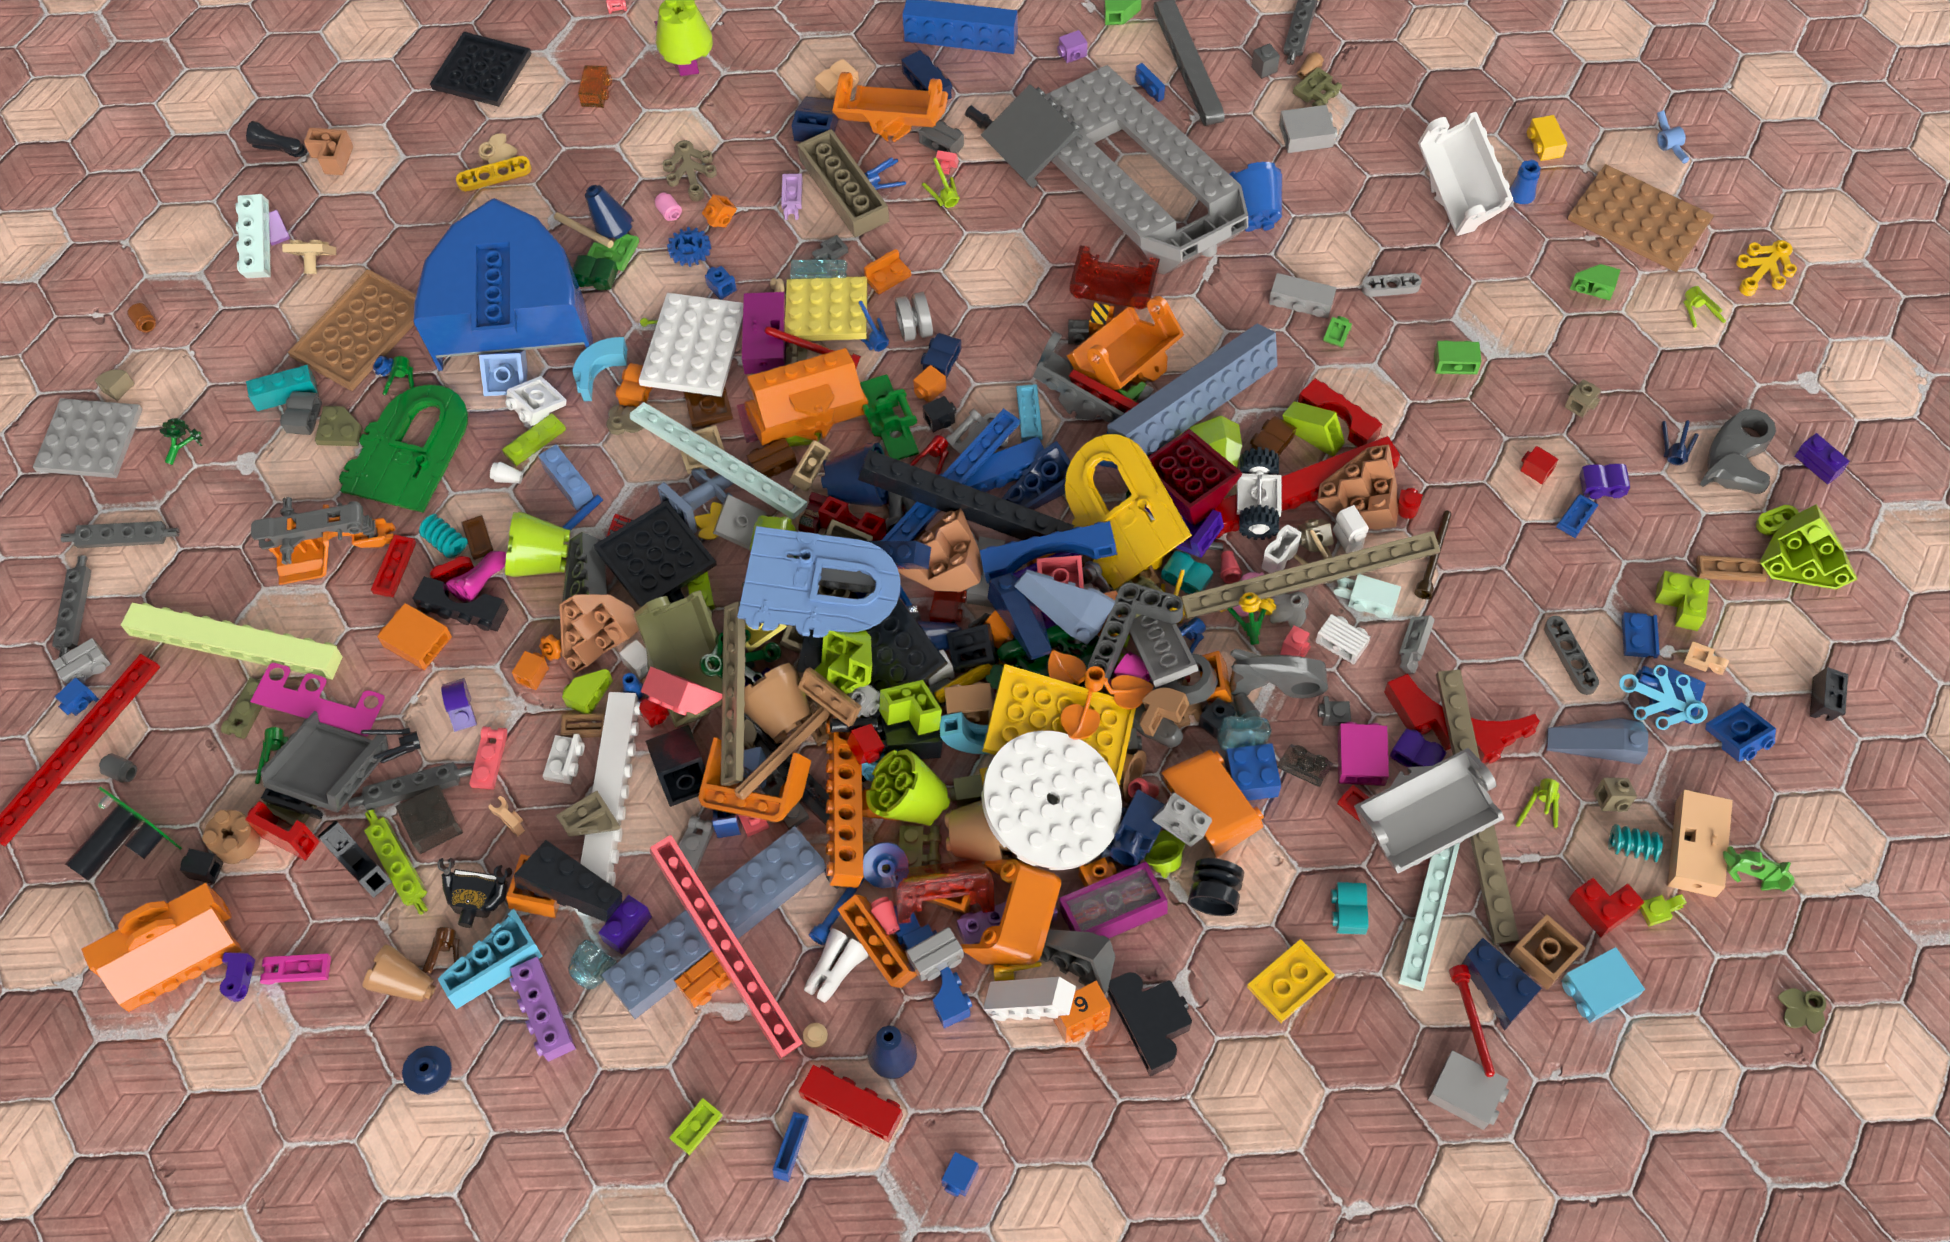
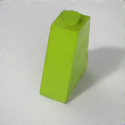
[1282,401,1345,457]

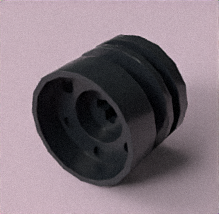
[1188,858,1245,916]

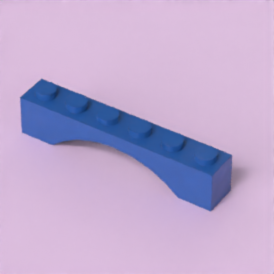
[980,521,1117,583]

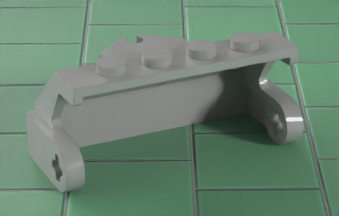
[1354,748,1504,873]

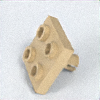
[282,240,336,274]

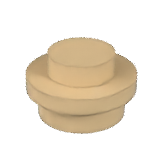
[803,1023,828,1048]

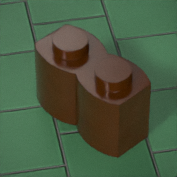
[1250,416,1297,457]

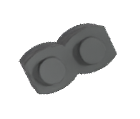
[280,391,322,435]

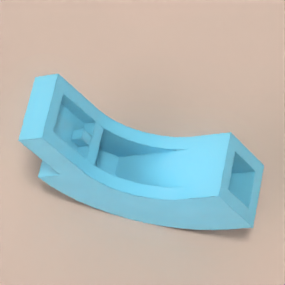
[573,337,628,401]
[940,712,990,754]

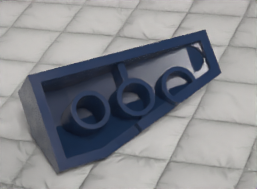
[1002,441,1071,510]
[987,573,1052,660]

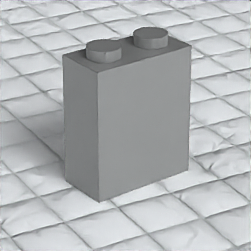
[1279,105,1337,153]
[1428,1050,1509,1130]

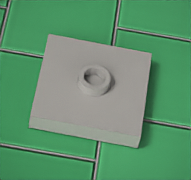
[713,495,767,550]

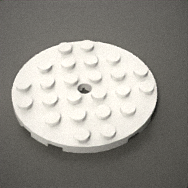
[981,731,1122,870]

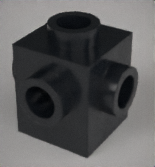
[1199,697,1236,739]

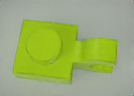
[1640,894,1687,927]

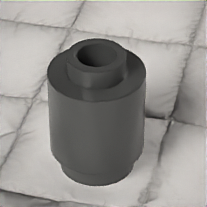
[99,753,137,782]

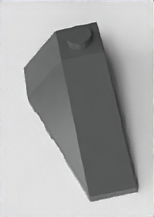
[1040,930,1116,993]

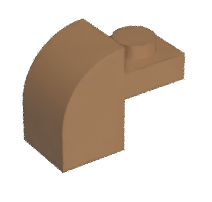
[1140,688,1190,737]

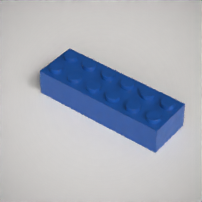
[903,0,1018,54]

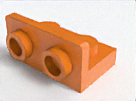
[864,249,911,295]

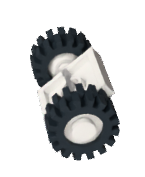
[1237,447,1282,540]

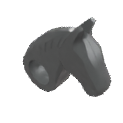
[1700,409,1776,494]
[1230,649,1328,699]
[1132,653,1218,748]

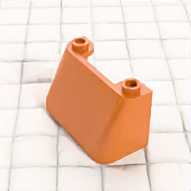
[1161,750,1264,858]

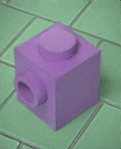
[1057,30,1087,63]

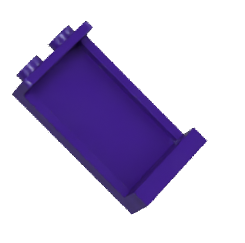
[1145,505,1224,558]

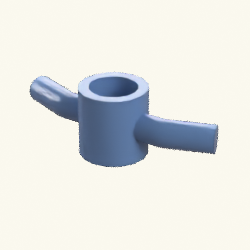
[1657,110,1690,164]

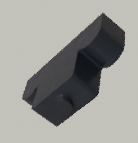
[1107,972,1192,1077]

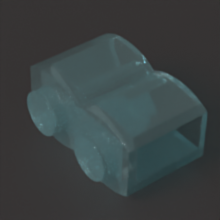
[1217,716,1272,751]

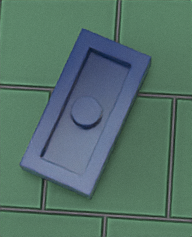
[1135,63,1165,102]

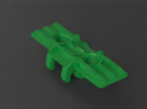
[860,374,919,460]

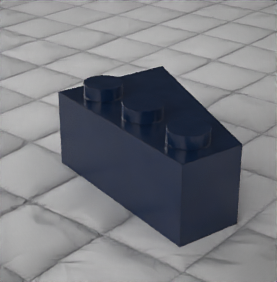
[1462,938,1542,1031]

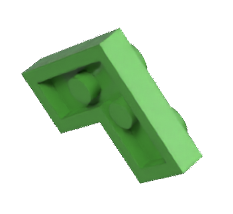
[587,234,639,272]

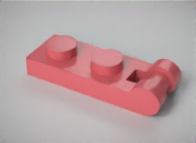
[469,726,507,790]

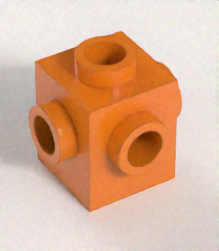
[702,194,737,228]

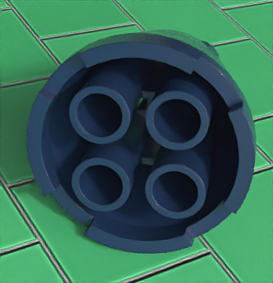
[821,442,889,507]

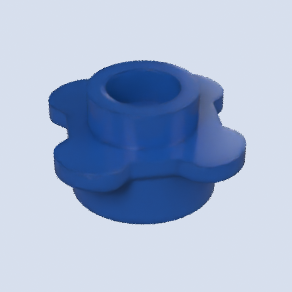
[373,356,393,376]

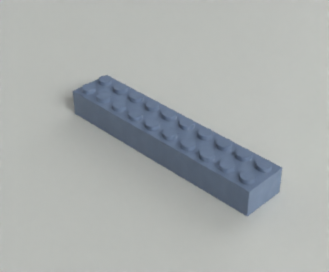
[1107,323,1278,457]
[602,826,826,1019]

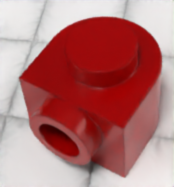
[1398,488,1423,519]
[639,697,669,728]

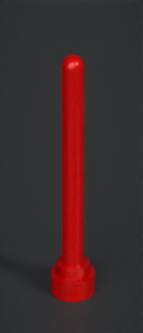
[765,326,861,369]
[1449,964,1495,1077]

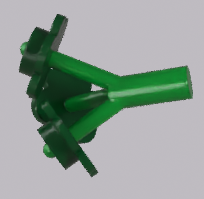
[160,418,203,465]

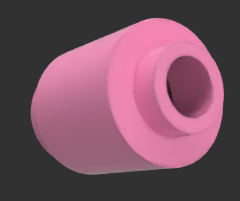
[655,193,682,221]

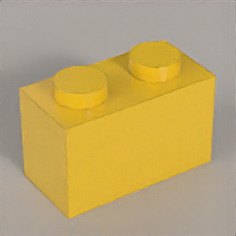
[1527,115,1568,161]

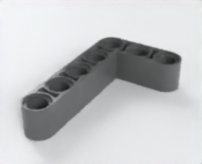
[1087,583,1183,687]

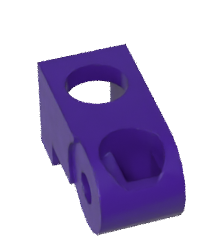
[220,952,255,1002]

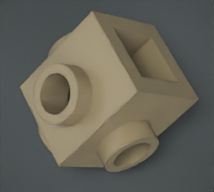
[1565,379,1601,418]
[1298,519,1334,552]
[1594,777,1637,812]

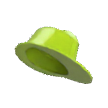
[1144,829,1185,878]

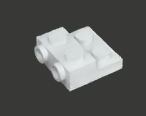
[505,376,566,426]

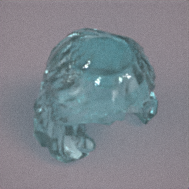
[568,939,617,989]

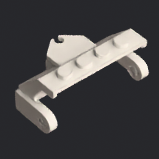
[1418,112,1513,236]

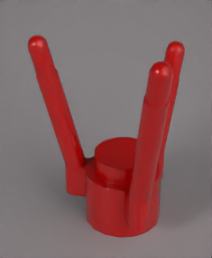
[910,435,949,475]

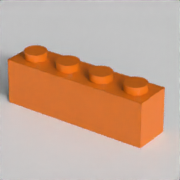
[837,894,917,988]

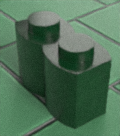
[572,255,618,290]

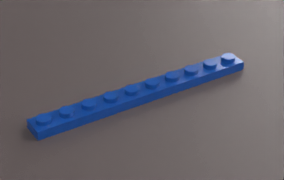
[881,408,1020,541]

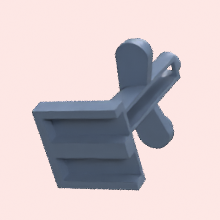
[657,468,734,534]

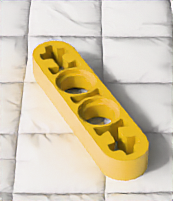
[456,156,531,192]

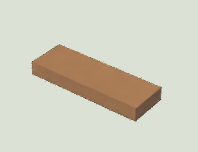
[1696,555,1768,582]
[798,667,862,727]

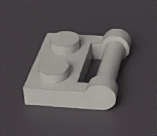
[945,408,989,454]

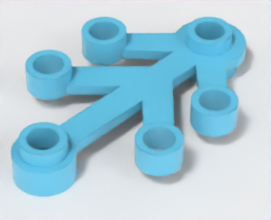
[1619,664,1708,730]

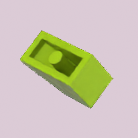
[562,669,613,714]

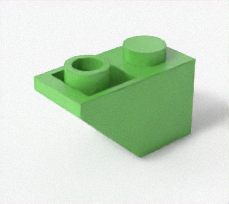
[1104,0,1142,25]
[1570,264,1621,300]

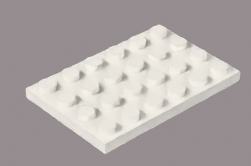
[639,293,743,397]

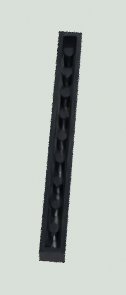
[858,450,1074,540]

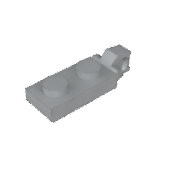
[1399,615,1435,674]

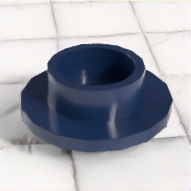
[402,1046,452,1095]

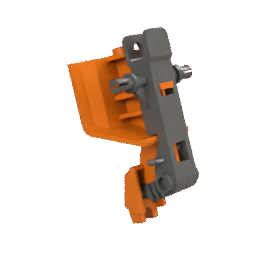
[251,497,396,585]

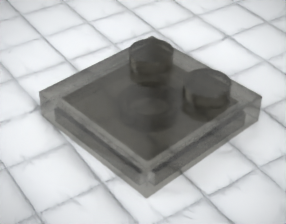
[1277,744,1334,787]

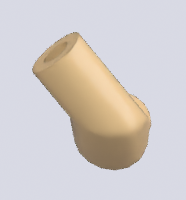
[770,278,785,292]

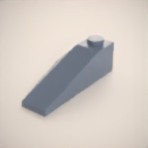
[1014,570,1115,645]
[1546,718,1648,765]

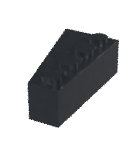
[514,840,622,922]

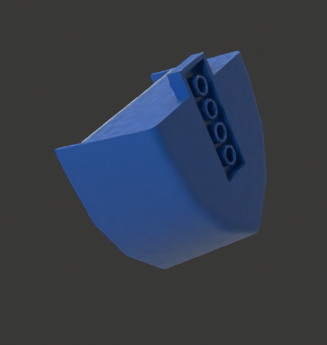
[414,198,593,371]

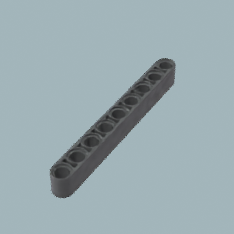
[1154,0,1225,126]

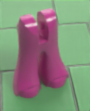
[446,551,506,602]

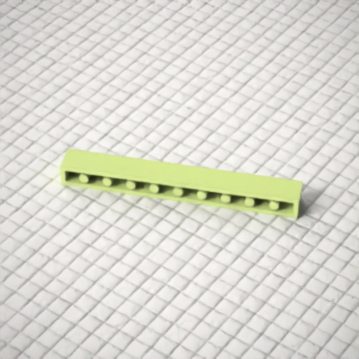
[121,603,343,680]

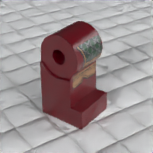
[798,492,828,534]

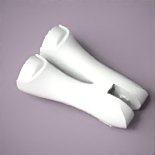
[804,928,869,1003]

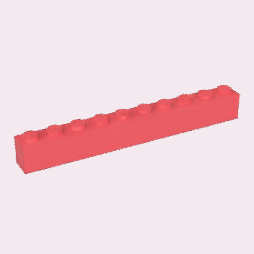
[650,835,803,1059]

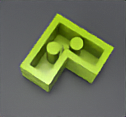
[1655,571,1710,631]
[879,680,942,735]

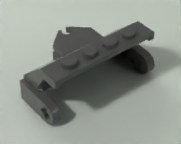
[1033,331,1154,422]

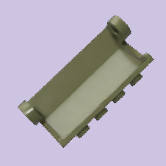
[634,590,723,728]

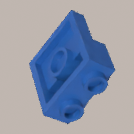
[1705,702,1776,762]

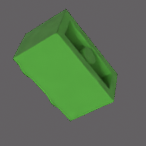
[1434,340,1481,374]

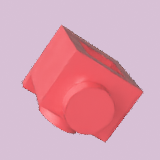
[1280,625,1311,657]

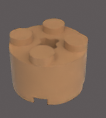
[202,810,260,864]

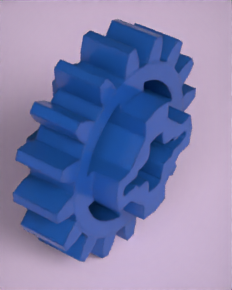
[667,227,711,267]

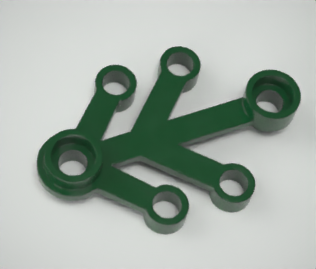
[699,629,781,685]

